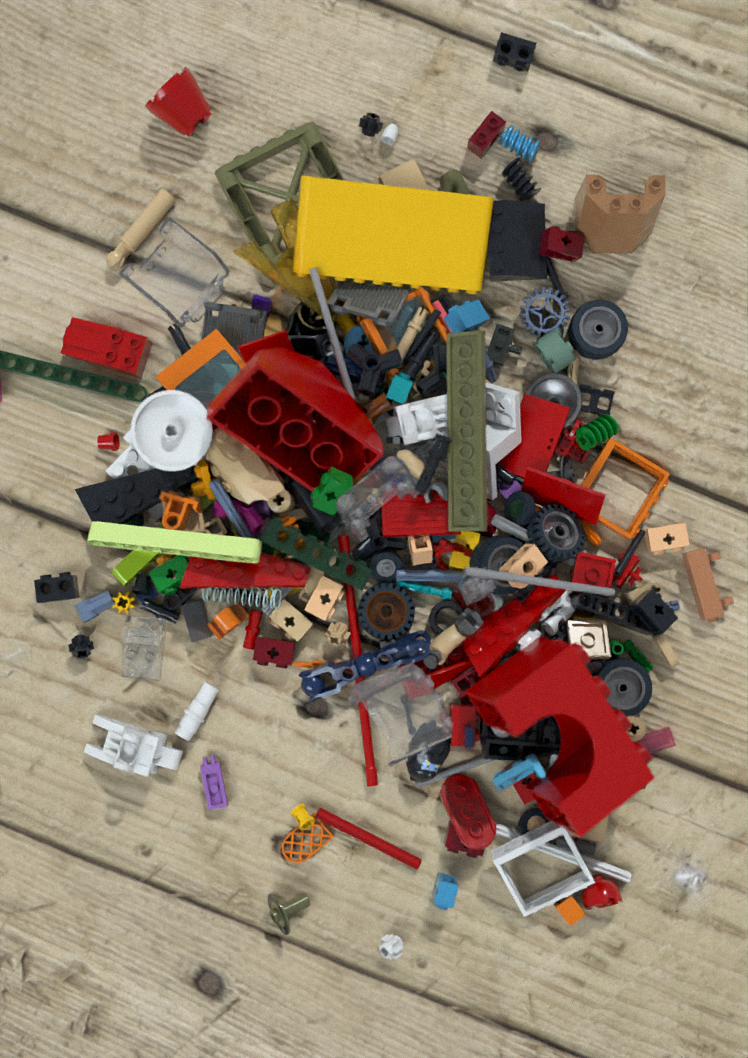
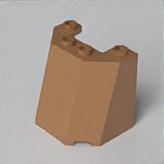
[575,175,665,254]

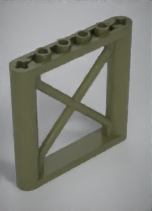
[214,122,345,273]

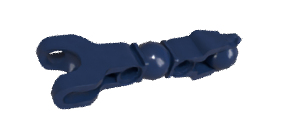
[298,630,431,701]

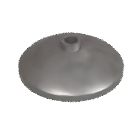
[527,374,582,429]

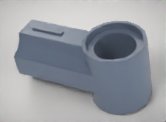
[75,590,115,623]

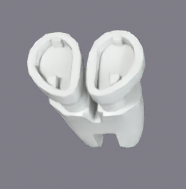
[538,590,584,636]

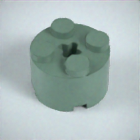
[533,328,576,374]

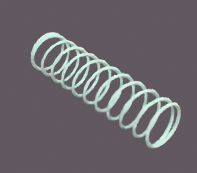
[202,587,282,609]

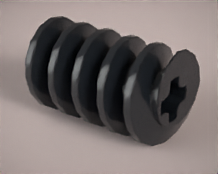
[502,158,542,201]

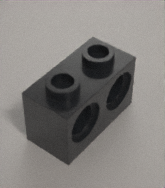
[493,32,537,72]
[34,572,80,603]

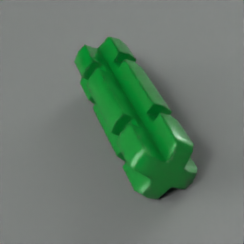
[622,639,654,672]

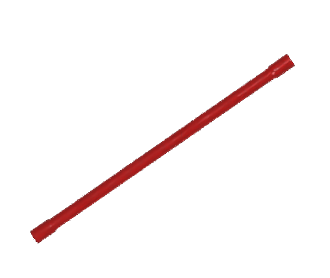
[337,535,378,787]

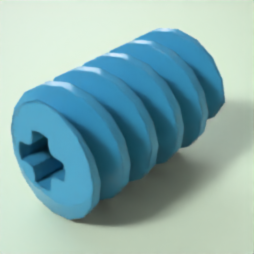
[498,124,540,164]

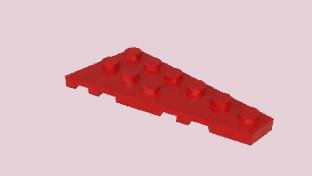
[180,552,311,589]
[461,574,566,679]

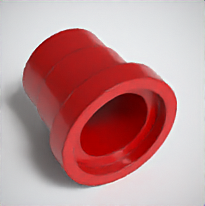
[97,432,120,451]

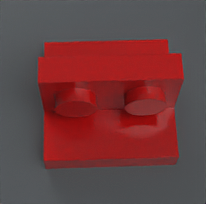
[569,552,616,598]

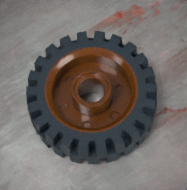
[358,583,415,640]

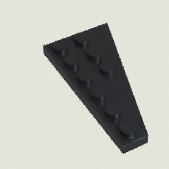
[75,465,200,524]

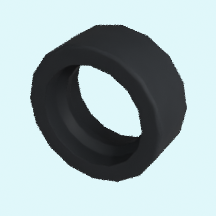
[429,601,464,635]

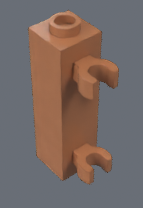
[682,548,734,623]

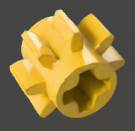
[112,592,136,614]

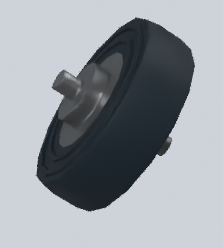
[369,549,403,583]

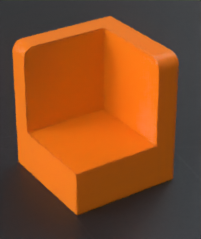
[554,895,585,927]

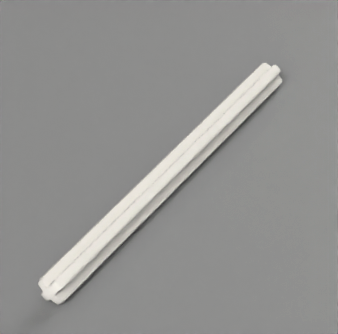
[495,822,631,883]

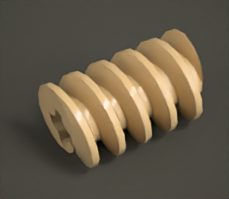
[267,490,297,514]
[626,716,646,741]

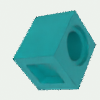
[386,372,413,404]

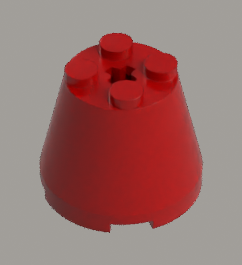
[145,67,211,137]

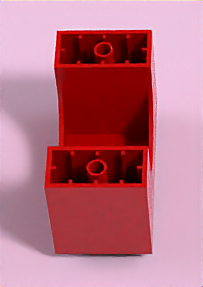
[465,637,655,838]

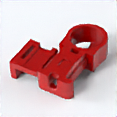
[554,420,591,464]

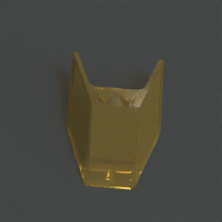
[233,198,345,323]

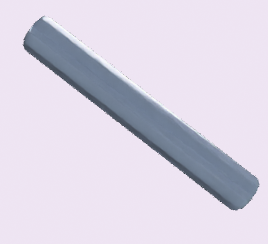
[209,479,255,539]
[396,570,471,582]

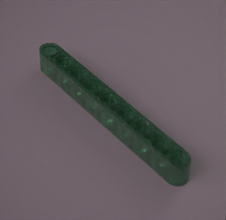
[0,350,150,405]

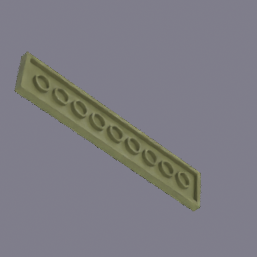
[447,330,487,531]

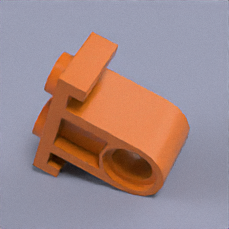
[159,491,203,531]
[208,601,250,640]

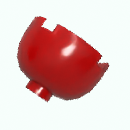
[582,876,623,910]

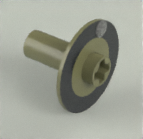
[268,893,310,935]

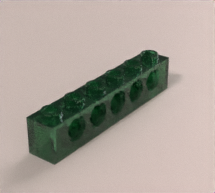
[256,517,373,591]

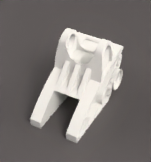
[385,394,448,445]
[84,714,183,777]

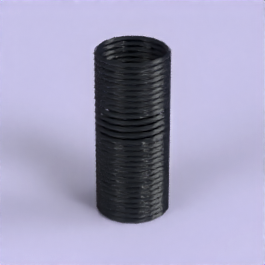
[289,480,340,534]

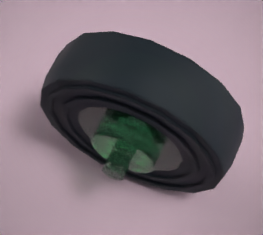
[504,491,535,526]

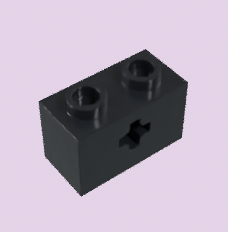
[629,588,678,636]

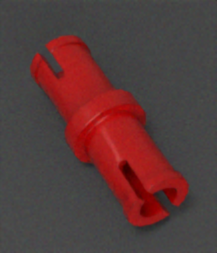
[243,609,263,650]

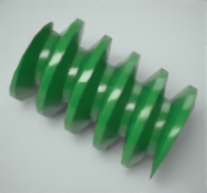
[575,414,619,451]

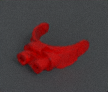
[431,537,472,570]

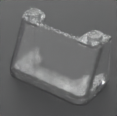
[336,456,421,542]

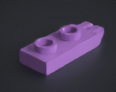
[200,755,229,810]

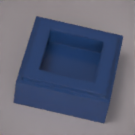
[464,726,474,748]

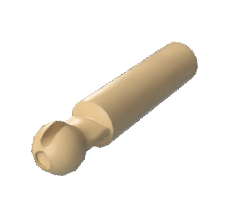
[106,188,176,270]

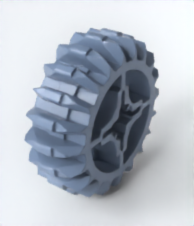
[519,287,571,338]

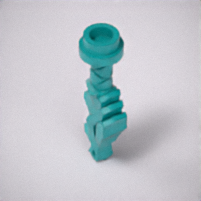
[396,581,452,601]

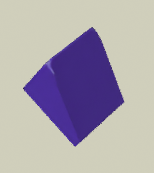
[251,294,273,317]

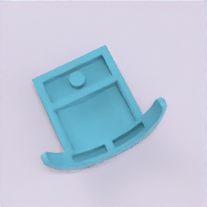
[492,753,545,792]

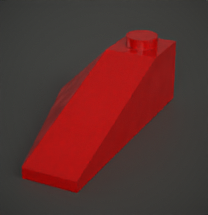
[397,647,473,699]

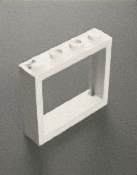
[490,821,595,917]

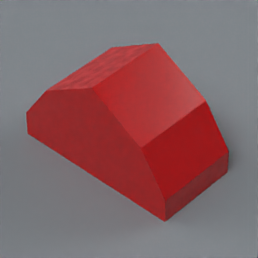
[206,347,383,491]

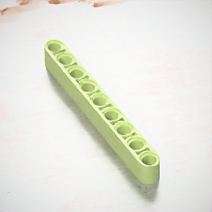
[87,522,262,563]

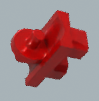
[612,552,643,589]

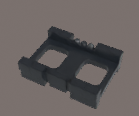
[579,384,615,416]

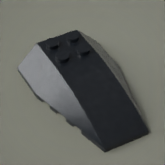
[479,715,561,761]

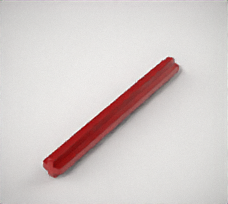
[315,808,422,870]

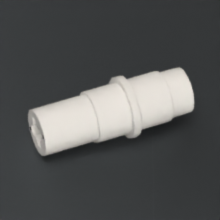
[175,682,219,741]

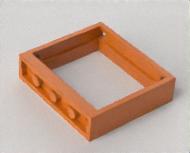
[580,438,670,540]

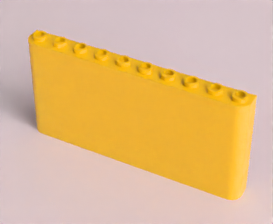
[292,175,494,294]

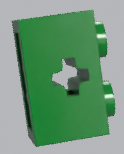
[311,467,353,516]
[148,555,189,595]

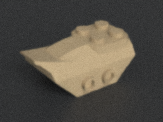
[205,427,285,504]

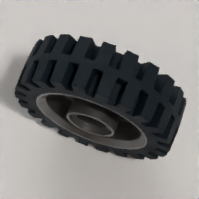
[527,504,585,563]

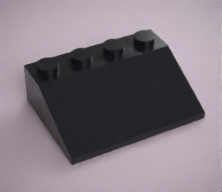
[489,200,547,282]

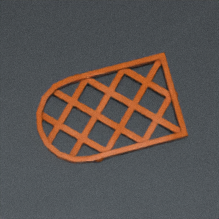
[282,813,334,863]

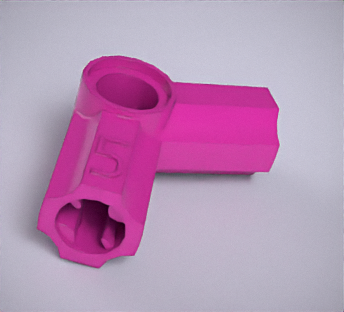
[214,500,267,535]

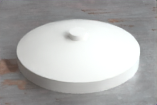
[131,390,212,471]

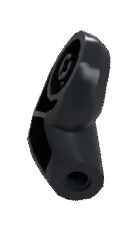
[285,295,338,366]

